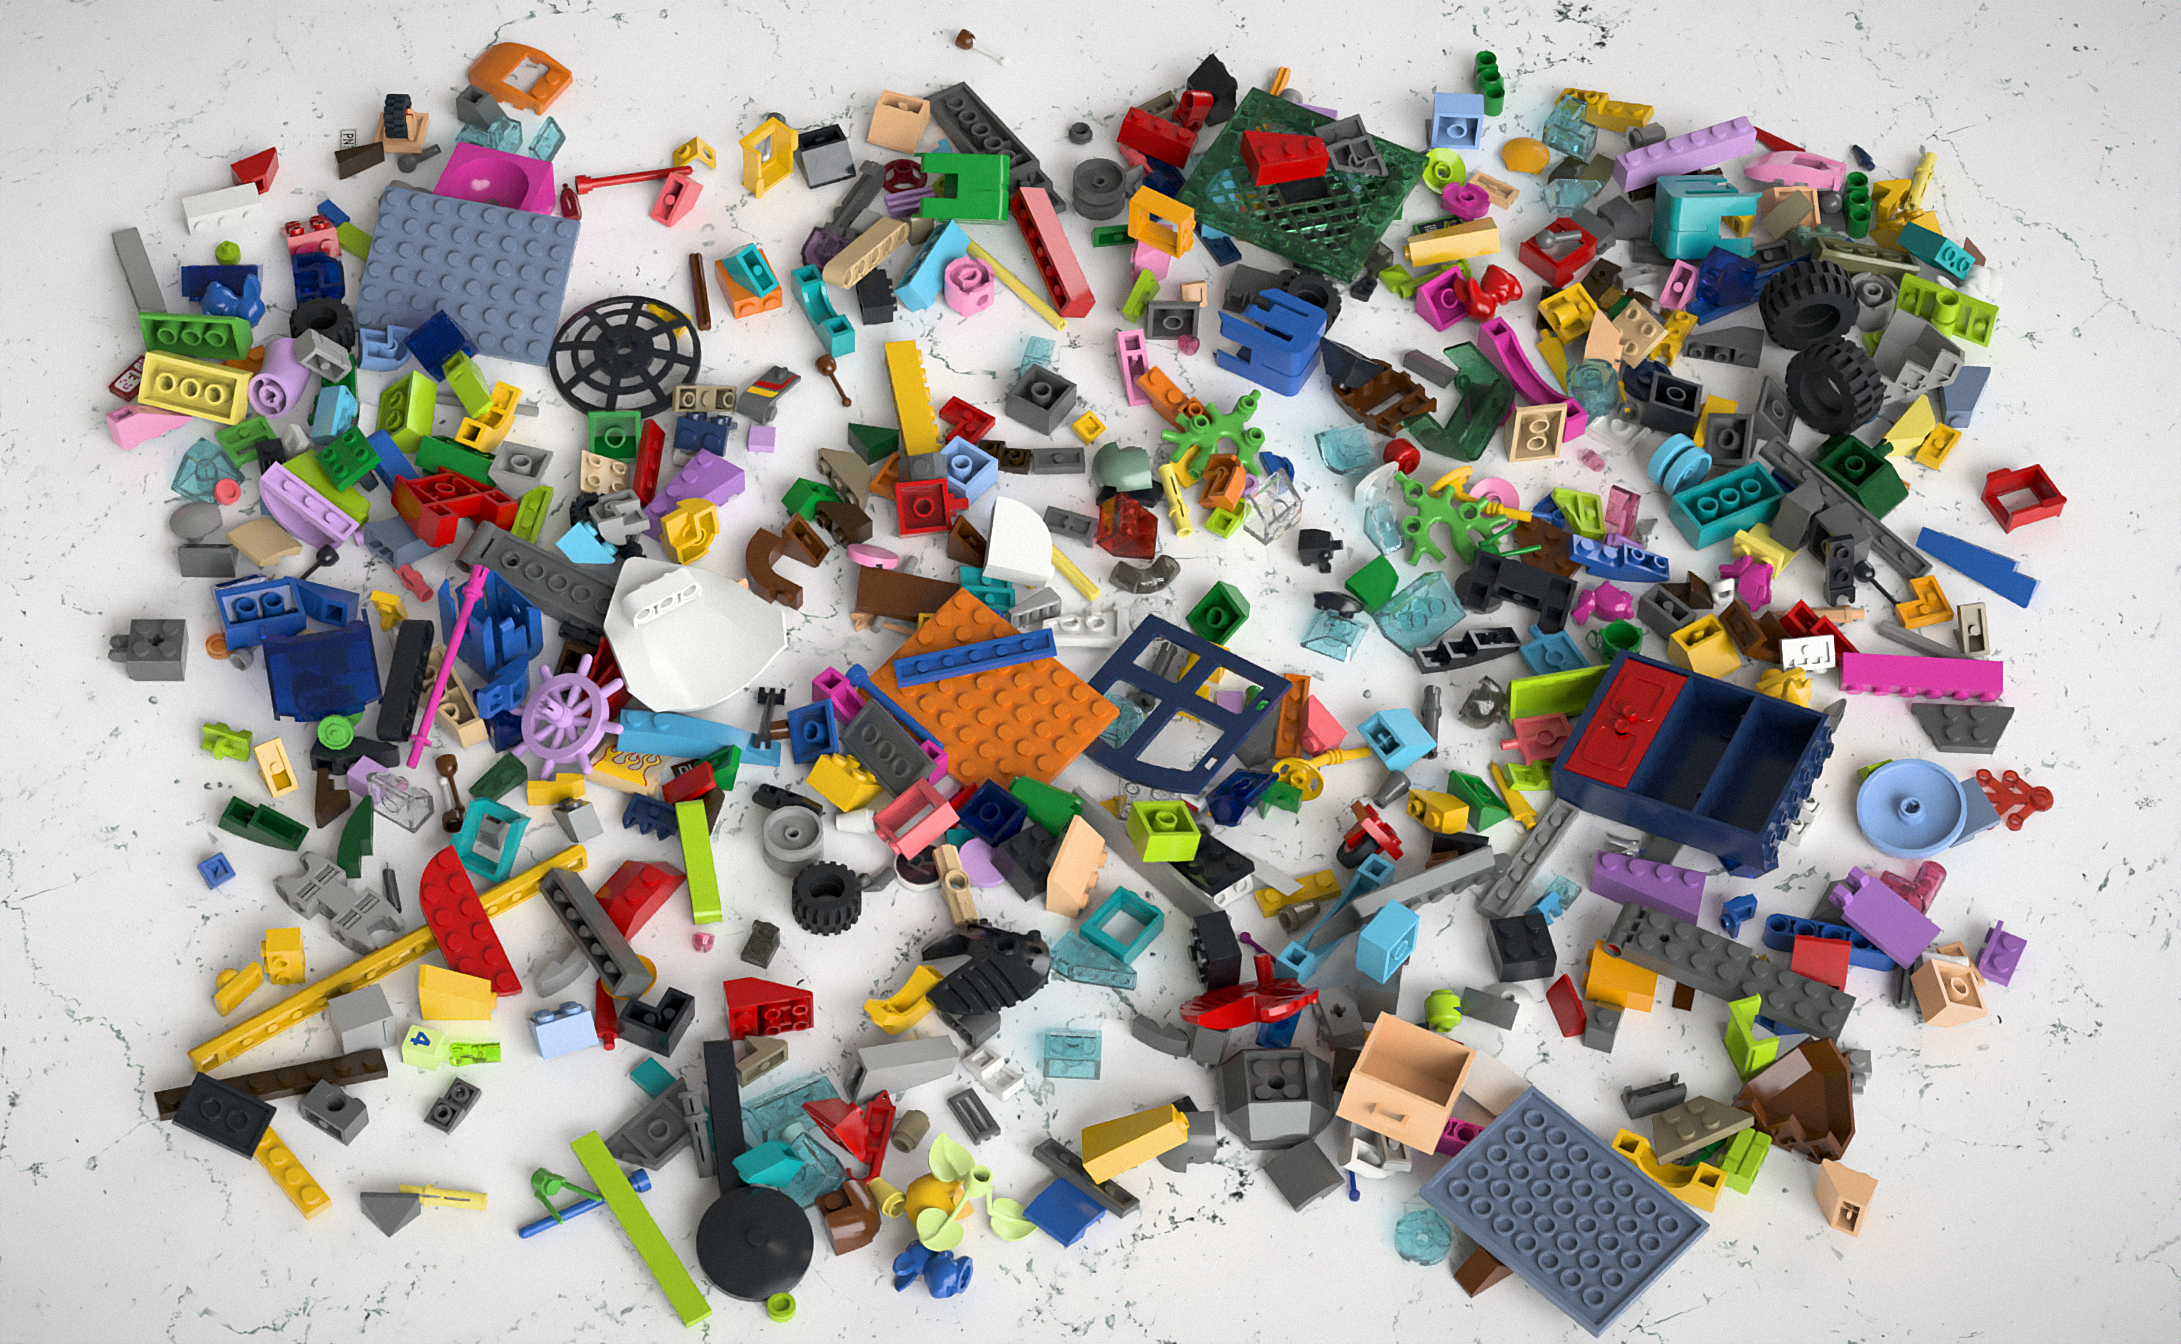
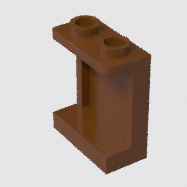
[1718,599,1791,665]

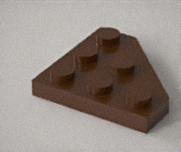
[1512,517,1583,579]

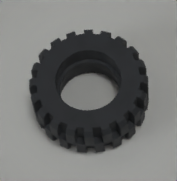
[1263,174,1359,263]
[1758,259,1860,351]
[1785,335,1884,436]

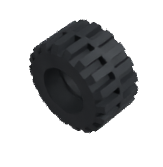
[1281,271,1342,335]
[289,296,356,354]
[792,861,862,936]

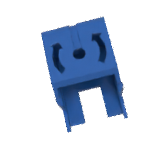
[1213,288,1327,397]
[437,570,544,684]

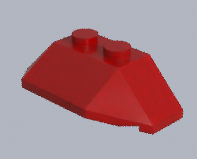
[594,860,687,943]

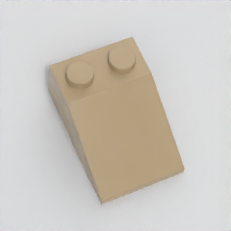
[1503,403,1567,463]

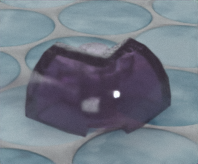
[800,226,854,275]

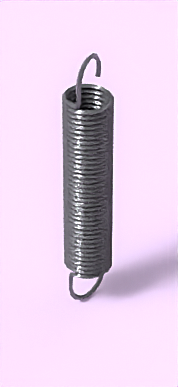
[382,862,402,913]

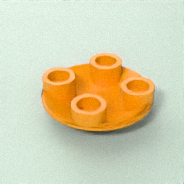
[1502,137,1550,175]

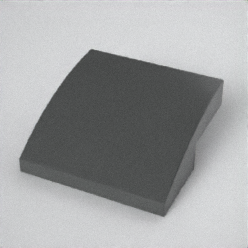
[1262,1138,1346,1213]

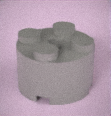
[1851,272,1897,332]

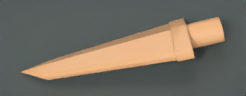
[1773,605,1865,623]

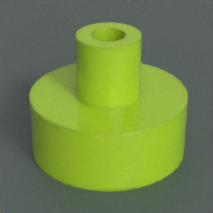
[215,240,241,267]

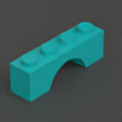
[791,263,855,358]

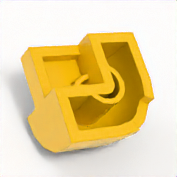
[659,498,719,566]
[904,1172,975,1229]

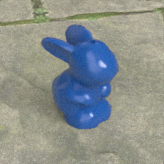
[201,273,265,329]
[892,1239,974,1299]

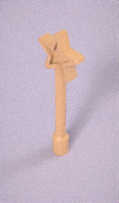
[850,612,917,635]

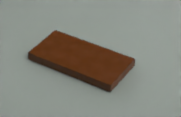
[854,565,959,623]

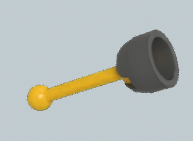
[1614,381,1639,423]

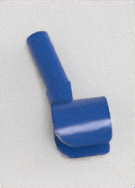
[1531,510,1565,530]

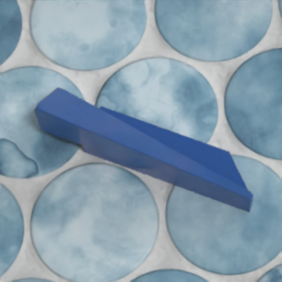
[1916,526,2041,608]

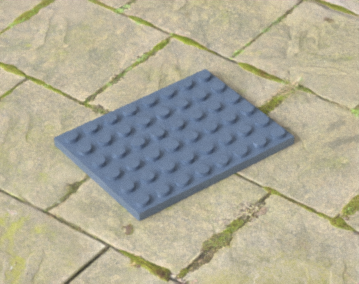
[353,186,582,368]
[1418,1085,1710,1339]

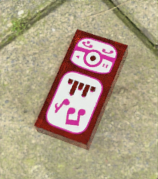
[108,355,145,403]

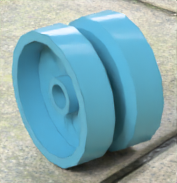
[1646,433,1712,497]

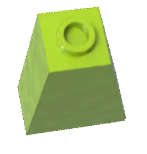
[282,449,371,530]

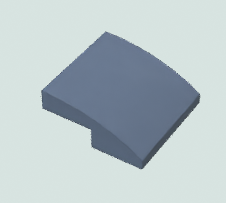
[1949,777,2001,849]

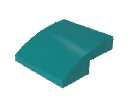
[958,566,1016,614]

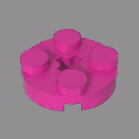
[1440,182,1491,222]

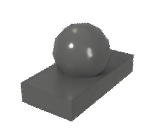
[1817,190,1846,232]

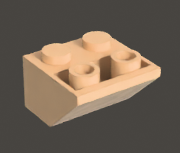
[867,89,930,154]
[1813,1158,1879,1238]

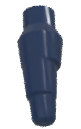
[1852,144,1876,171]

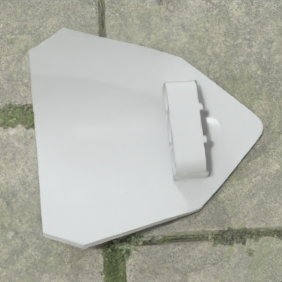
[603,557,787,712]

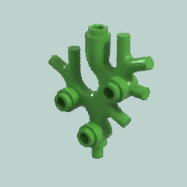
[1160,389,1265,480]
[1393,471,1508,566]

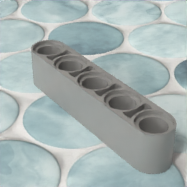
[112,227,167,313]

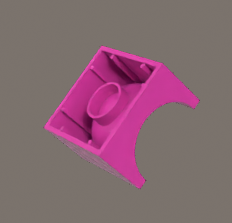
[432,142,556,216]

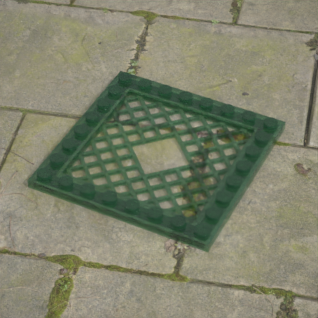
[1174,87,1430,284]

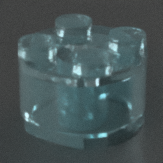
[1566,359,1620,417]

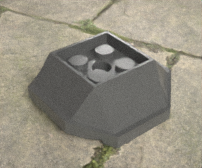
[1216,1047,1335,1151]

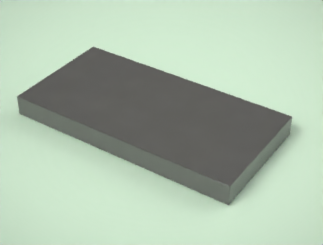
[838,697,938,800]

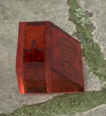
[1096,492,1158,560]

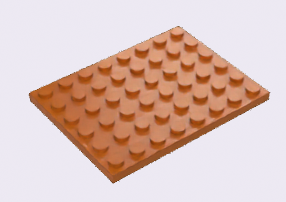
[856,587,1120,824]

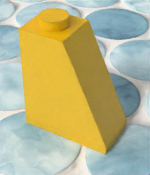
[418,964,497,1020]

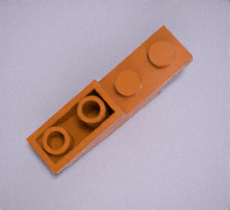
[1136,365,1224,443]

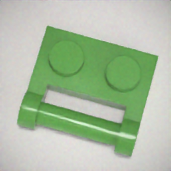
[215,415,277,471]

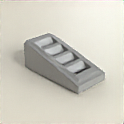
[1008,586,1062,629]

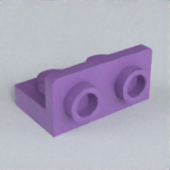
[1975,920,2027,987]

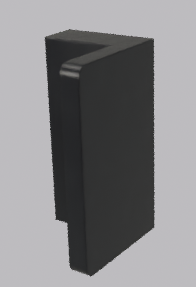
[1430,832,1489,856]

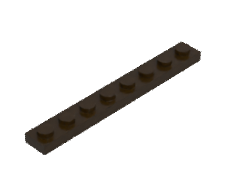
[154,1049,388,1122]

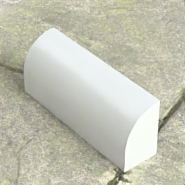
[1462,1048,1571,1117]

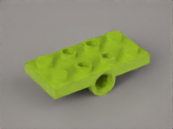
[1894,273,2000,348]

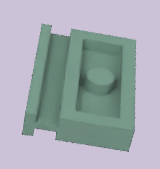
[1784,224,1846,247]

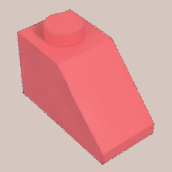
[650,172,704,228]
[1299,694,1348,758]

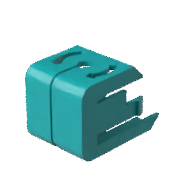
[1651,175,1762,259]

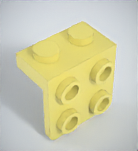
[1730,523,1800,580]

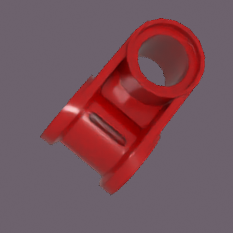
[1172,90,1213,134]

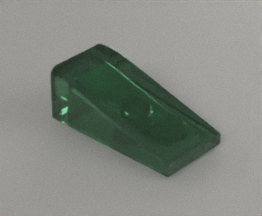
[468,752,528,801]

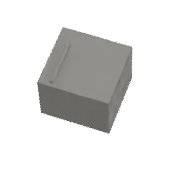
[327,983,397,1056]

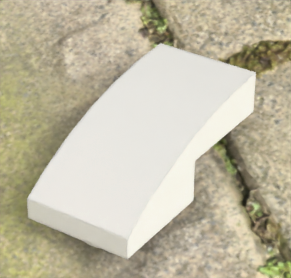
[1354,461,1399,508]
[1786,795,1825,847]

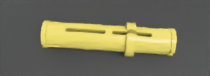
[1904,151,1937,212]
[1157,464,1193,537]
[398,1183,488,1211]

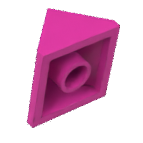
[1415,265,1467,332]

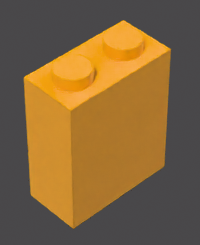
[1581,939,1658,1013]

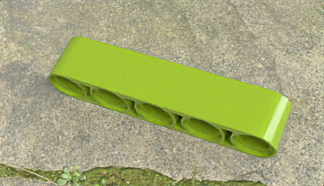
[675,799,723,925]

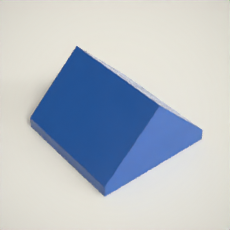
[787,698,839,765]

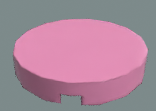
[846,544,899,569]

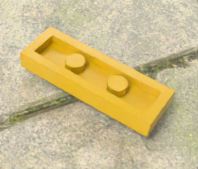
[1254,869,1342,919]

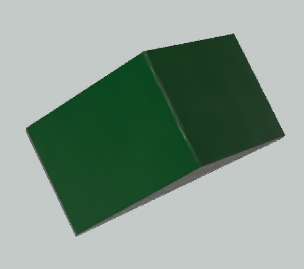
[848,423,899,466]

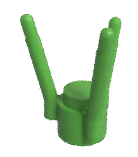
[531,1167,602,1225]

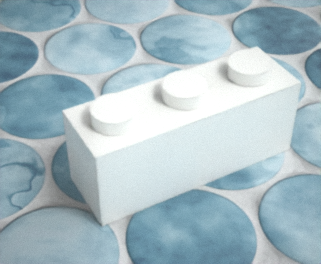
[181,182,264,236]

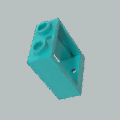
[1896,221,1976,280]
[1079,885,1165,972]

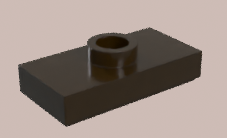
[1580,257,1622,303]

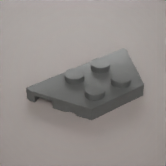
[1910,703,2015,755]
[604,1076,699,1171]

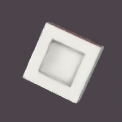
[1176,786,1215,814]

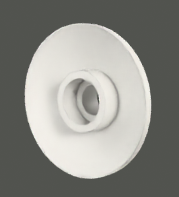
[1484,982,1536,1030]

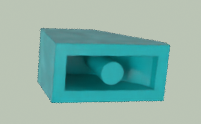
[721,243,780,299]

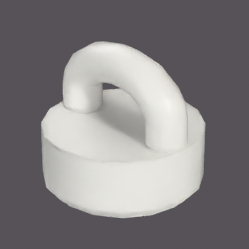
[1708,578,1735,604]

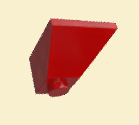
[801,1098,868,1162]

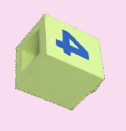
[401,1024,448,1071]

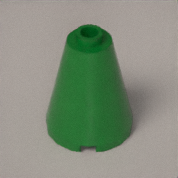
[1008,775,1086,845]

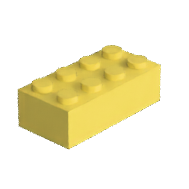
[137,350,254,425]

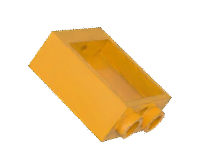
[1128,185,1196,259]

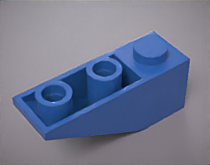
[283,576,360,629]

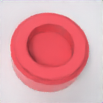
[213,478,241,506]

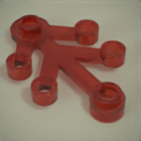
[1975,769,2054,831]

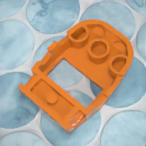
[468,42,573,116]

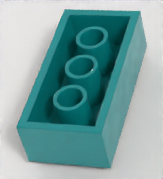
[1668,461,1785,551]

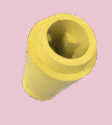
[868,1177,906,1218]

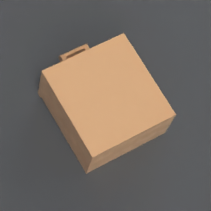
[1336,1011,1477,1155]

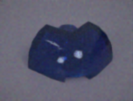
[291,252,346,305]

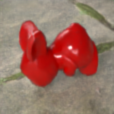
[1453,264,1523,324]

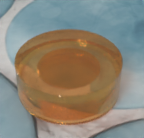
[205,633,233,660]

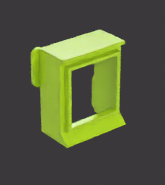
[1722,992,1779,1084]

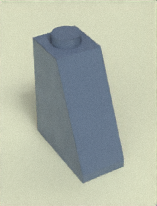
[1937,366,1991,428]
[364,517,447,571]

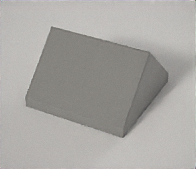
[488,440,554,500]

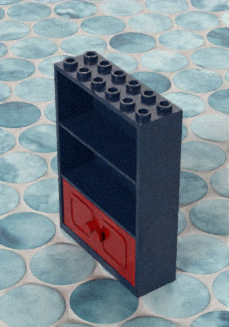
[1550,648,1834,872]

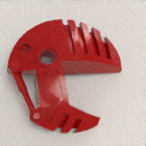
[1179,953,1319,1030]

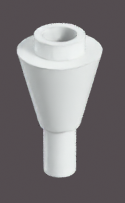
[1916,951,1969,970]

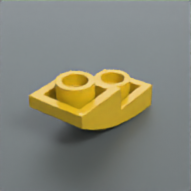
[527,773,585,806]

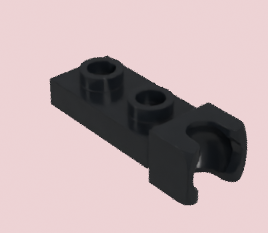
[1823,534,1856,607]

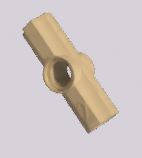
[932,844,978,928]

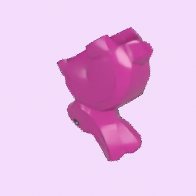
[1718,555,1773,612]
[1571,580,1634,626]

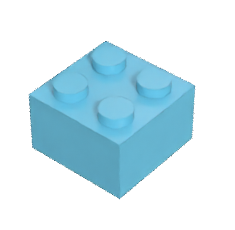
[1355,899,1420,985]

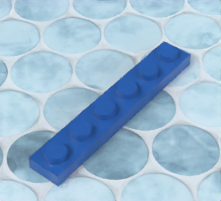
[893,628,1057,689]

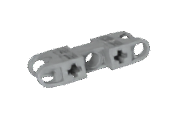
[273,851,404,956]

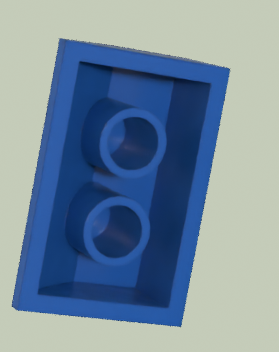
[214,576,306,651]

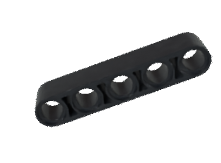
[376,619,435,742]

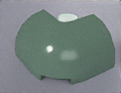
[1092,441,1152,492]

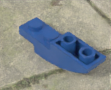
[1568,534,1670,583]
[476,654,530,719]

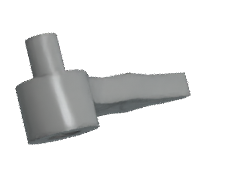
[1637,518,1658,550]

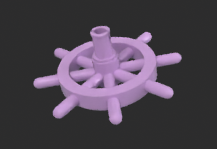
[508,654,624,781]

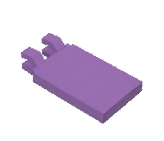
[1828,866,1942,970]

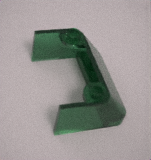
[1400,341,1516,463]

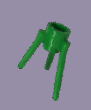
[1473,523,1542,558]

